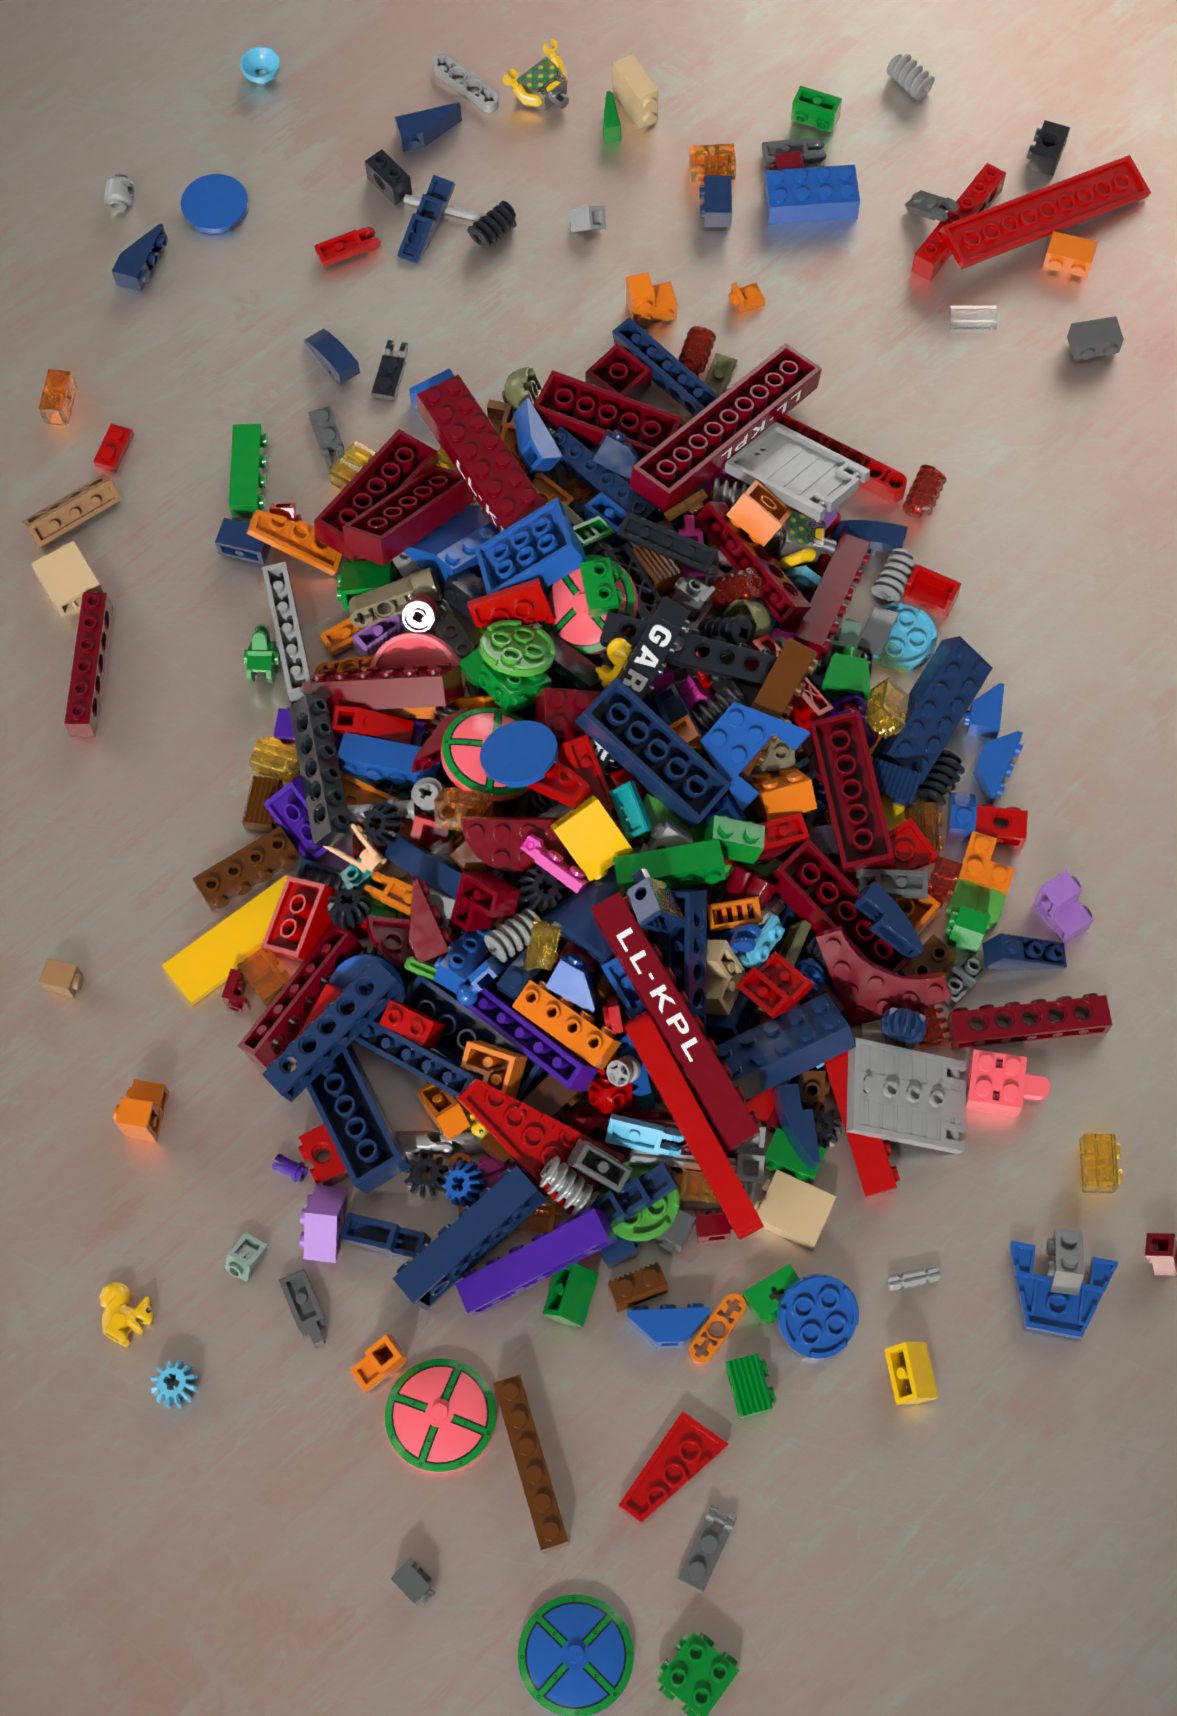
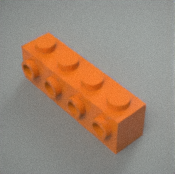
[512,980,621,1070]

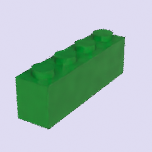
[229,424,268,519]
[613,839,726,898]

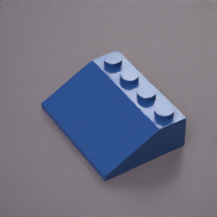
[475,498,587,595]
[404,505,499,587]

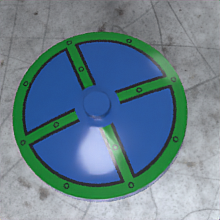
[518,1594,634,1716]

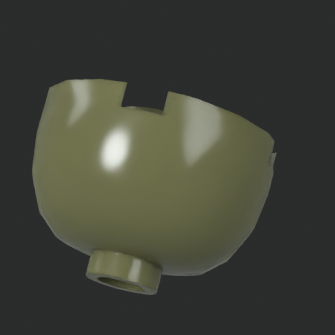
[502,367,542,411]
[724,600,771,645]

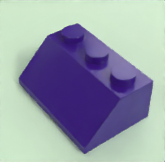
[263,774,353,861]

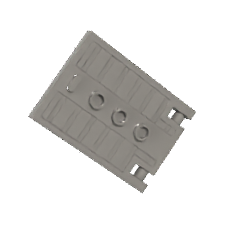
[725,422,870,522]
[846,1038,966,1154]

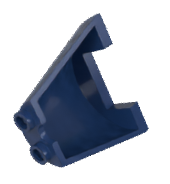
[539,865,637,969]

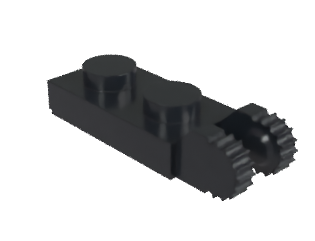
[371,340,408,401]

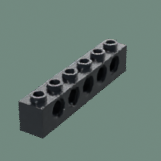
[289,694,352,847]

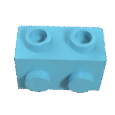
[735,914,785,969]

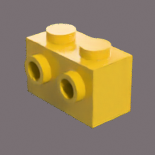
[884,1342,938,1405]

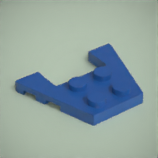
[700,702,811,811]
[1009,1241,1118,1339]

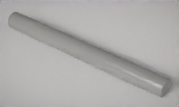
[404,194,486,221]

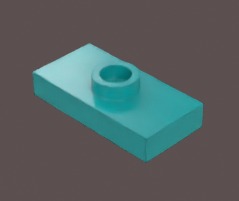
[609,781,653,840]

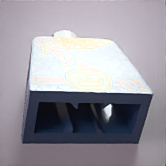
[627,869,687,935]

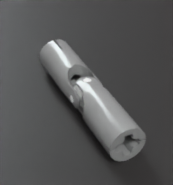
[394,1130,487,1155]

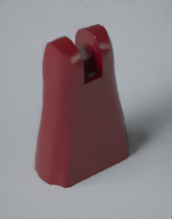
[717,862,779,924]

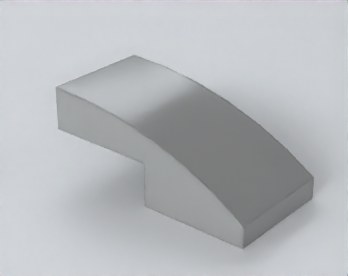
[735,1125,766,1183]

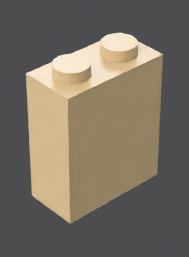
[612,54,658,129]
[31,541,103,618]
[754,1170,837,1251]

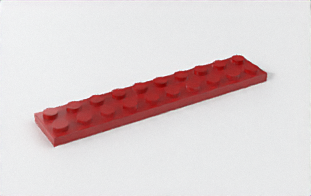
[940,155,1151,269]

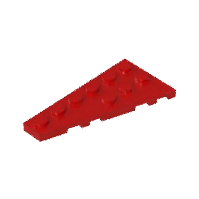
[456,1079,626,1215]

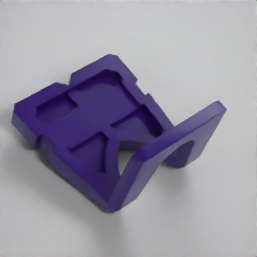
[828,693,880,746]

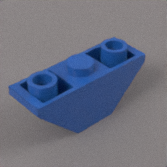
[973,731,1024,805]
[627,1303,710,1348]

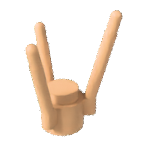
[323,824,387,873]

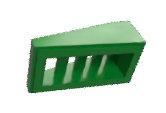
[603,91,621,143]
[573,516,615,553]

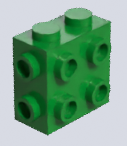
[337,561,398,611]
[478,662,552,713]
[656,1632,740,1716]

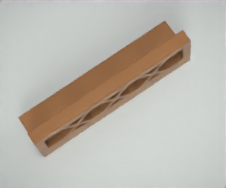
[22,474,122,547]

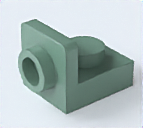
[225,1232,268,1282]

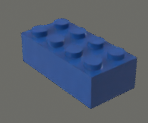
[764,164,860,225]

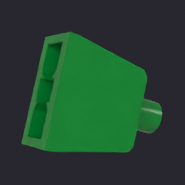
[820,647,871,705]

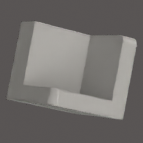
[569,206,606,232]

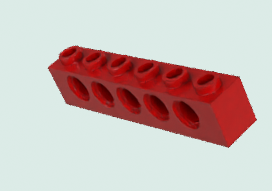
[911,163,1006,282]

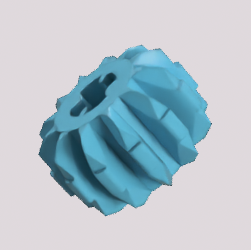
[150,1360,198,1408]

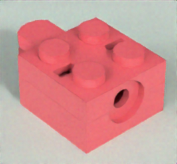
[966,1049,1051,1117]

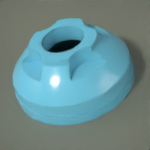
[240,47,280,83]

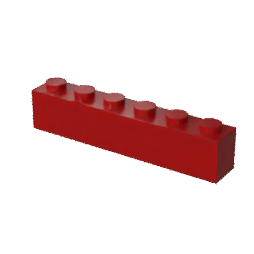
[824,1037,900,1197]

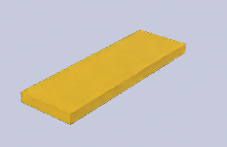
[161,874,288,1006]

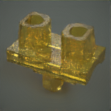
[524,921,561,970]

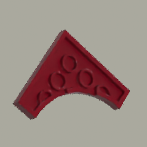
[816,926,952,1028]

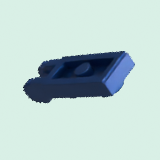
[707,924,762,953]

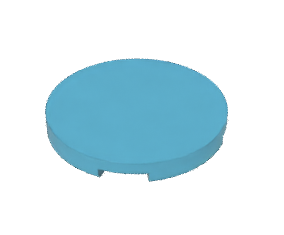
[864,602,937,671]

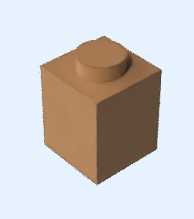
[39,958,84,997]

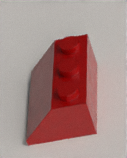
[261,876,335,963]

